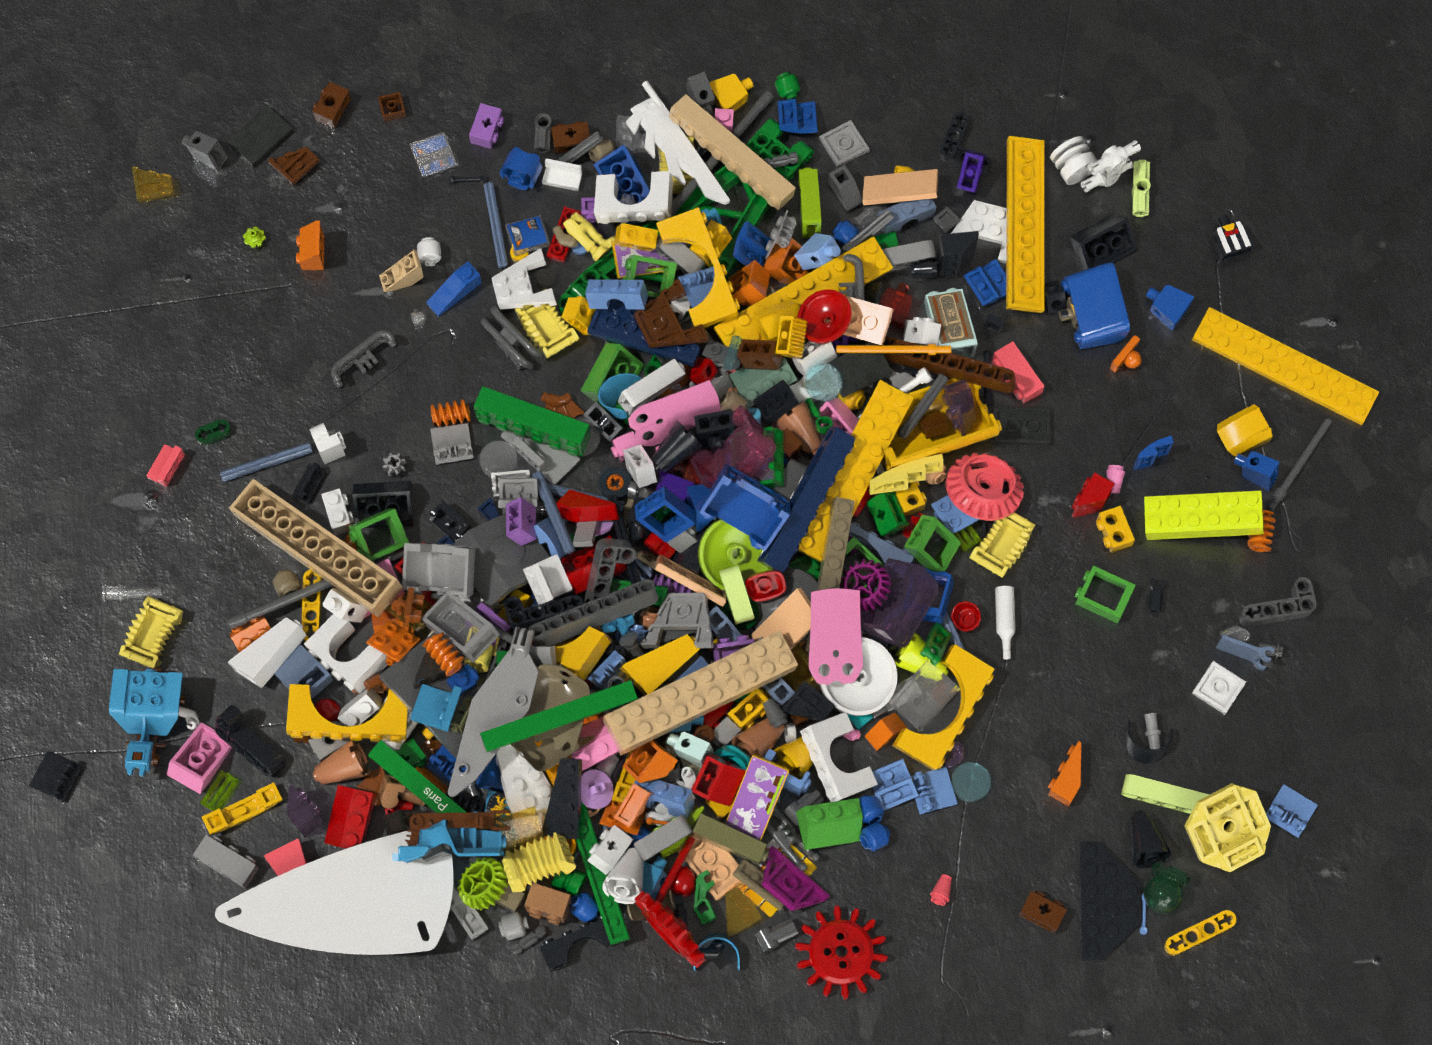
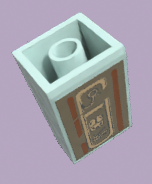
[924,288,978,362]

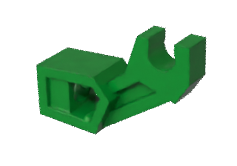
[693,870,718,925]

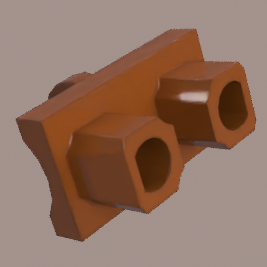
[391,587,424,627]

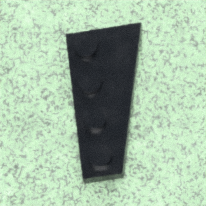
[541,758,582,839]

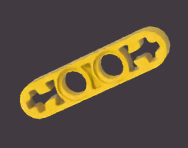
[302,570,322,642]
[1164,910,1236,955]

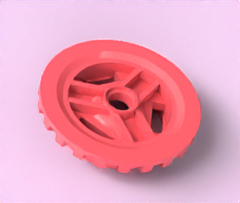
[946,453,1024,521]

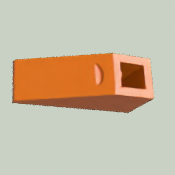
[1048,741,1081,806]

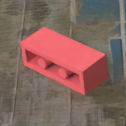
[992,342,1045,404]

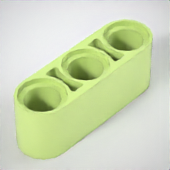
[719,565,754,625]

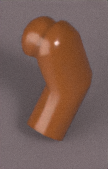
[364,674,389,691]

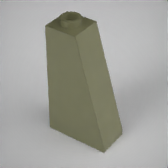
[693,813,769,865]

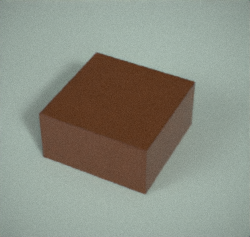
[378,92,406,122]
[918,410,949,439]

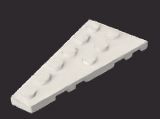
[495,745,553,844]

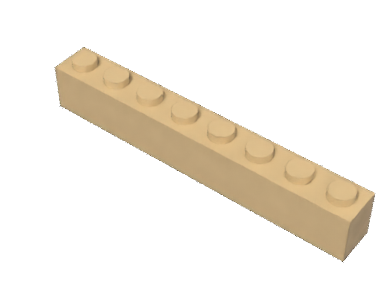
[669,94,796,210]

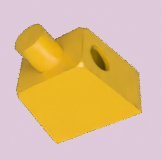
[709,74,754,112]

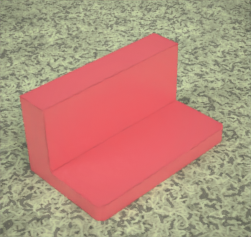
[147,445,185,487]

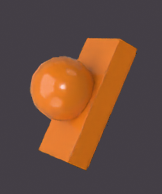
[1110,335,1142,373]
[614,783,652,828]

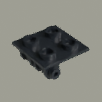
[29,751,82,802]

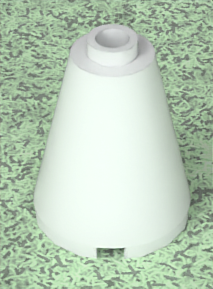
[603,848,644,904]

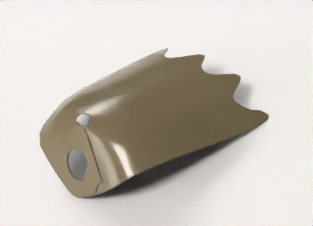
[524,664,590,753]
[510,725,595,772]

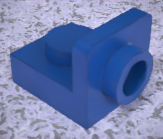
[446,663,479,696]

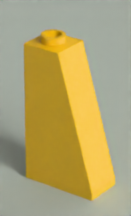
[619,634,700,696]

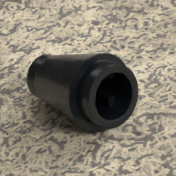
[911,260,938,278]

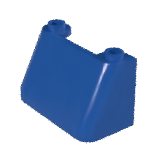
[1061,262,1130,349]
[699,464,791,551]

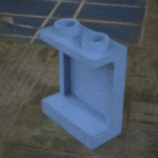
[764,749,812,798]

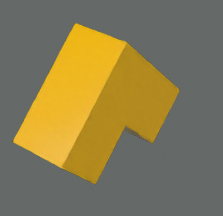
[705,797,735,821]

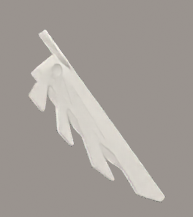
[626,81,730,205]

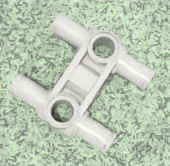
[1081,140,1141,192]

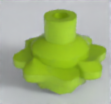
[243,226,266,248]

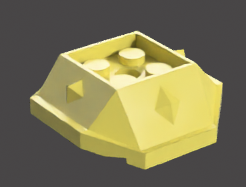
[1184,783,1271,872]

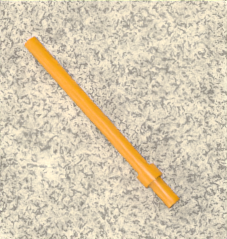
[836,344,951,355]

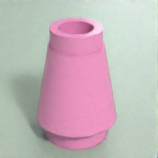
[1106,465,1125,494]

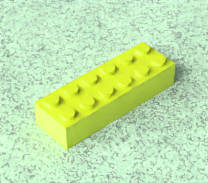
[1144,491,1264,540]

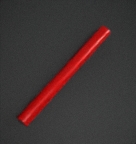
[654,836,695,904]

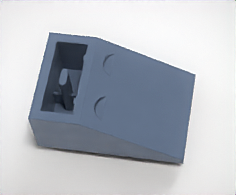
[274,644,333,700]

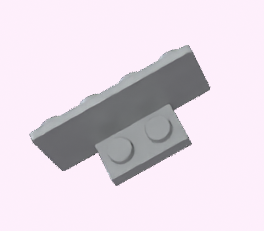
[501,430,580,485]

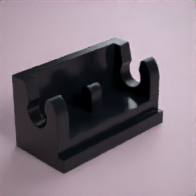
[429,500,471,543]

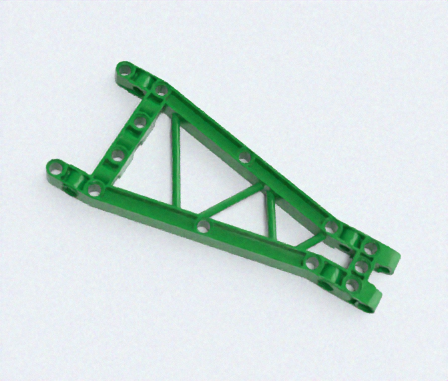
[558,118,815,377]

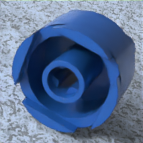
[500,147,543,190]

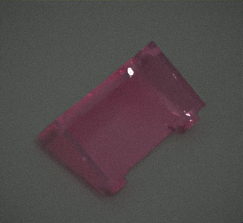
[690,405,776,489]

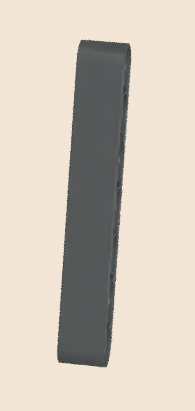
[528,579,658,646]

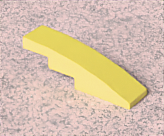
[869,454,943,495]

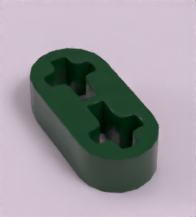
[195,419,231,445]

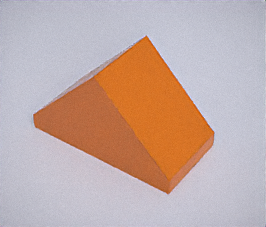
[864,712,907,751]

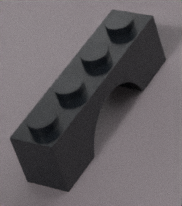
[540,916,610,972]

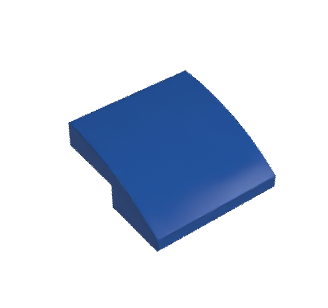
[778,99,818,133]
[733,221,771,267]
[964,259,1006,307]
[1133,435,1174,471]

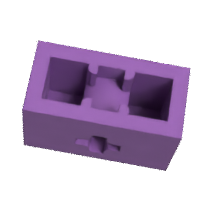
[469,103,505,149]
[506,497,536,546]

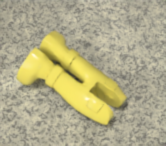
[563,212,615,262]

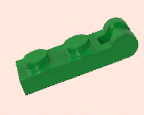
[919,622,952,666]

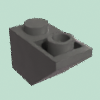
[828,165,863,212]

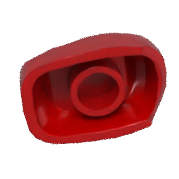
[744,570,786,602]

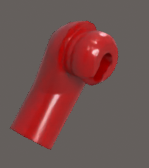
[385,799,415,816]

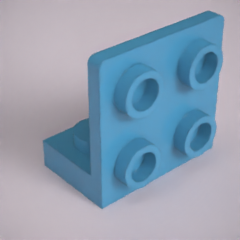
[410,684,462,732]

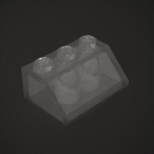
[889,659,961,732]

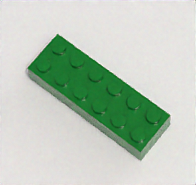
[474,386,591,457]

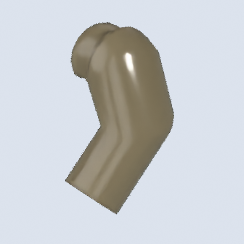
[553,226,578,248]

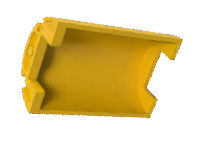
[881,378,1002,471]

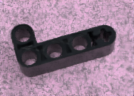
[504,595,583,635]
[215,705,285,777]

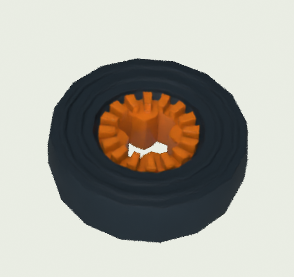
[598,467,632,500]

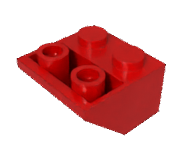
[1072,472,1115,518]
[691,753,746,807]

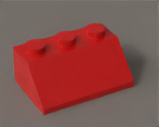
[560,535,627,594]
[324,785,376,849]

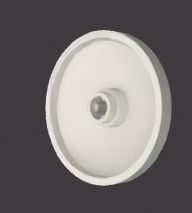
[819,637,897,716]

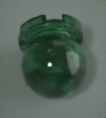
[1144,863,1191,914]

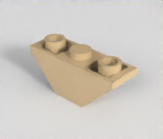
[379,250,424,292]

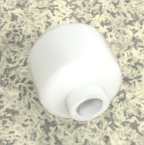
[417,237,441,266]

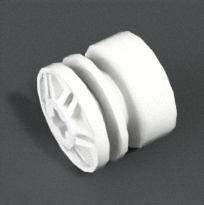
[1050,136,1098,185]

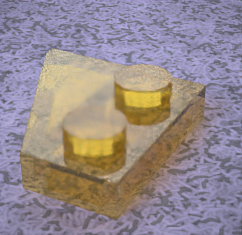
[132,167,175,202]
[725,883,762,938]

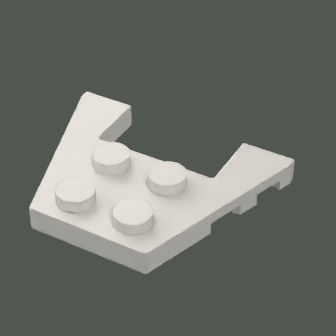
[951,200,1007,264]
[491,249,557,309]

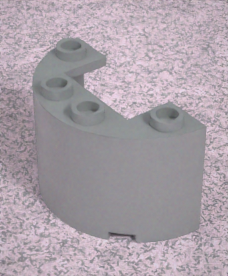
[402,543,476,599]

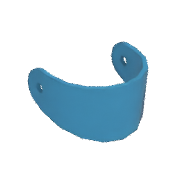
[598,373,642,419]
[693,933,740,971]

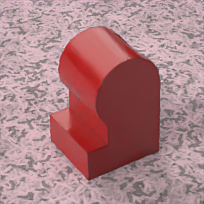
[688,358,718,385]
[644,532,676,559]

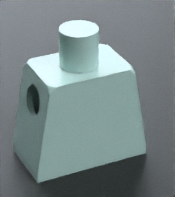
[667,732,714,768]

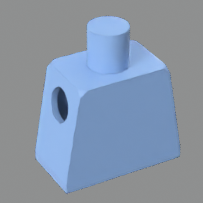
[794,233,841,270]

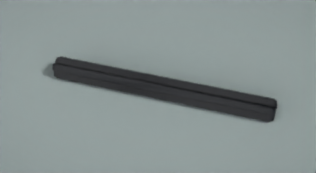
[607,495,641,585]

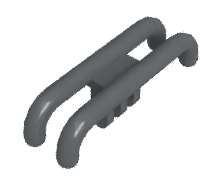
[839,254,865,301]
[481,305,544,369]
[331,330,397,388]
[766,806,820,871]

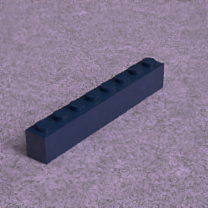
[757,427,855,573]

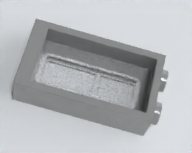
[421,591,500,663]

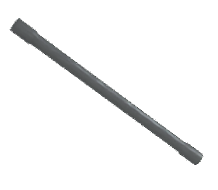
[665,91,774,220]
[227,547,404,630]

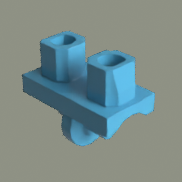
[600,614,635,635]

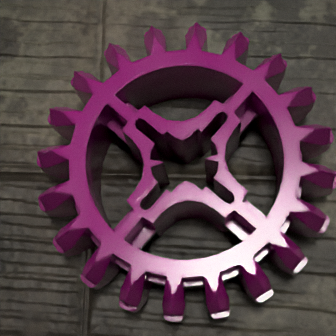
[839,559,892,612]

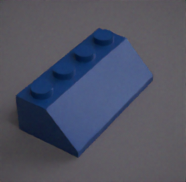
[593,145,651,225]

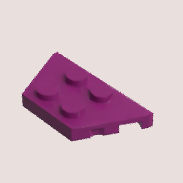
[761,845,830,911]

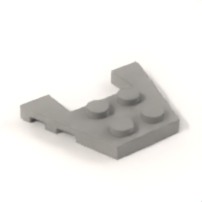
[640,593,714,648]

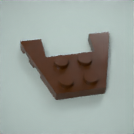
[634,279,709,348]

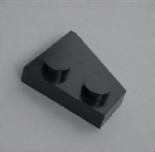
[782,681,836,722]

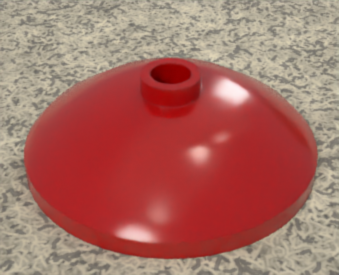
[797,289,852,344]

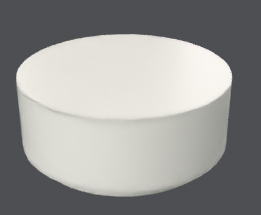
[783,723,796,743]

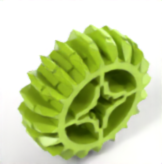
[457,857,508,911]

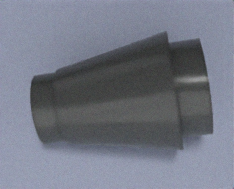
[762,698,788,729]

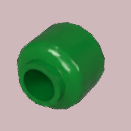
[774,72,801,100]

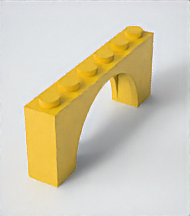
[656,207,740,328]
[497,589,611,681]
[892,644,994,770]
[286,684,408,743]

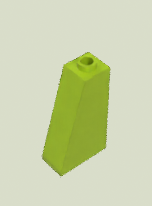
[798,167,821,238]

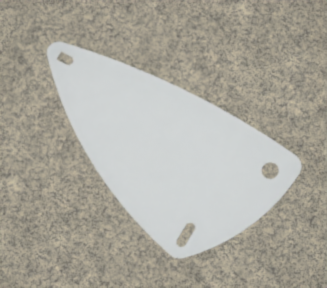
[215,831,453,955]

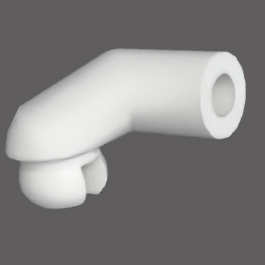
[179,706,200,730]

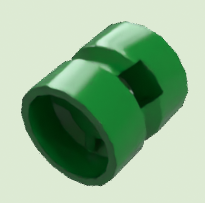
[551,870,587,896]

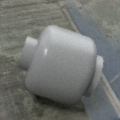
[498,912,529,940]

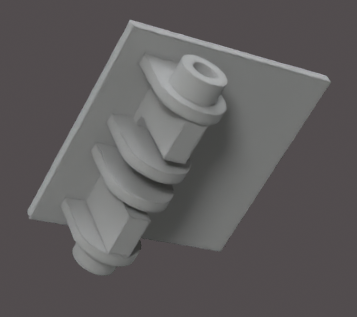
[765,210,797,259]
[430,423,474,465]

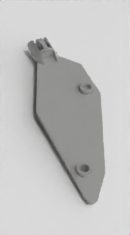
[448,627,539,797]

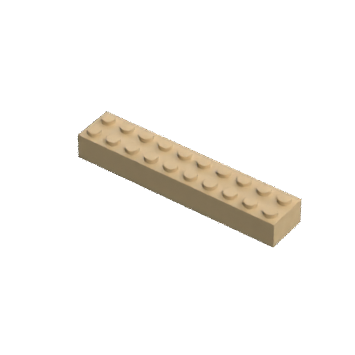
[229,479,403,618]
[603,630,798,755]

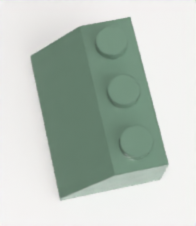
[729,356,797,408]

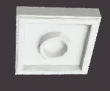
[1192,661,1246,715]

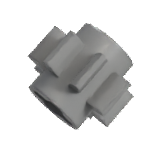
[382,453,406,477]

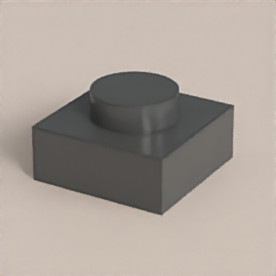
[933,207,960,233]

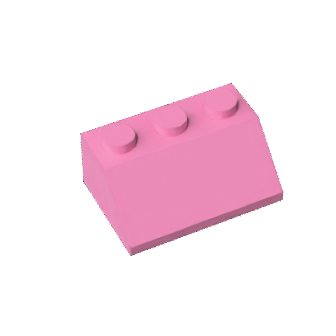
[813,397,858,436]
[571,712,619,773]

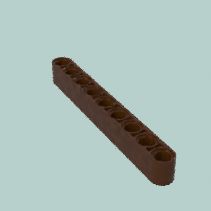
[857,336,1017,393]

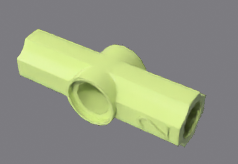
[1132,160,1151,217]

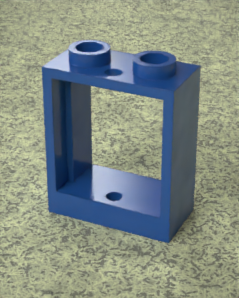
[635,486,696,543]
[903,568,954,624]

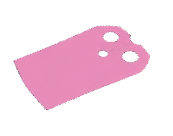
[628,380,721,446]
[809,588,863,685]

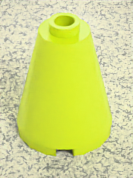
[893,632,948,682]

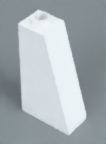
[618,359,686,416]
[228,618,307,688]

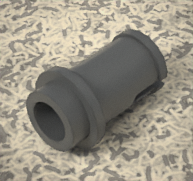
[1259,642,1283,659]

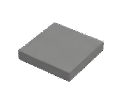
[819,120,870,168]

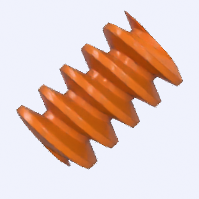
[430,399,471,427]
[1247,510,1276,552]
[422,632,464,677]

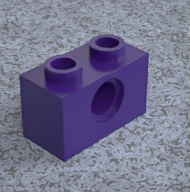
[957,150,986,193]

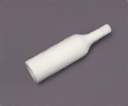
[995,586,1016,660]

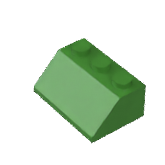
[581,343,644,408]
[796,798,863,850]

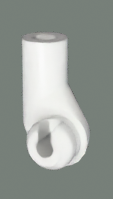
[681,767,696,790]
[645,811,675,826]

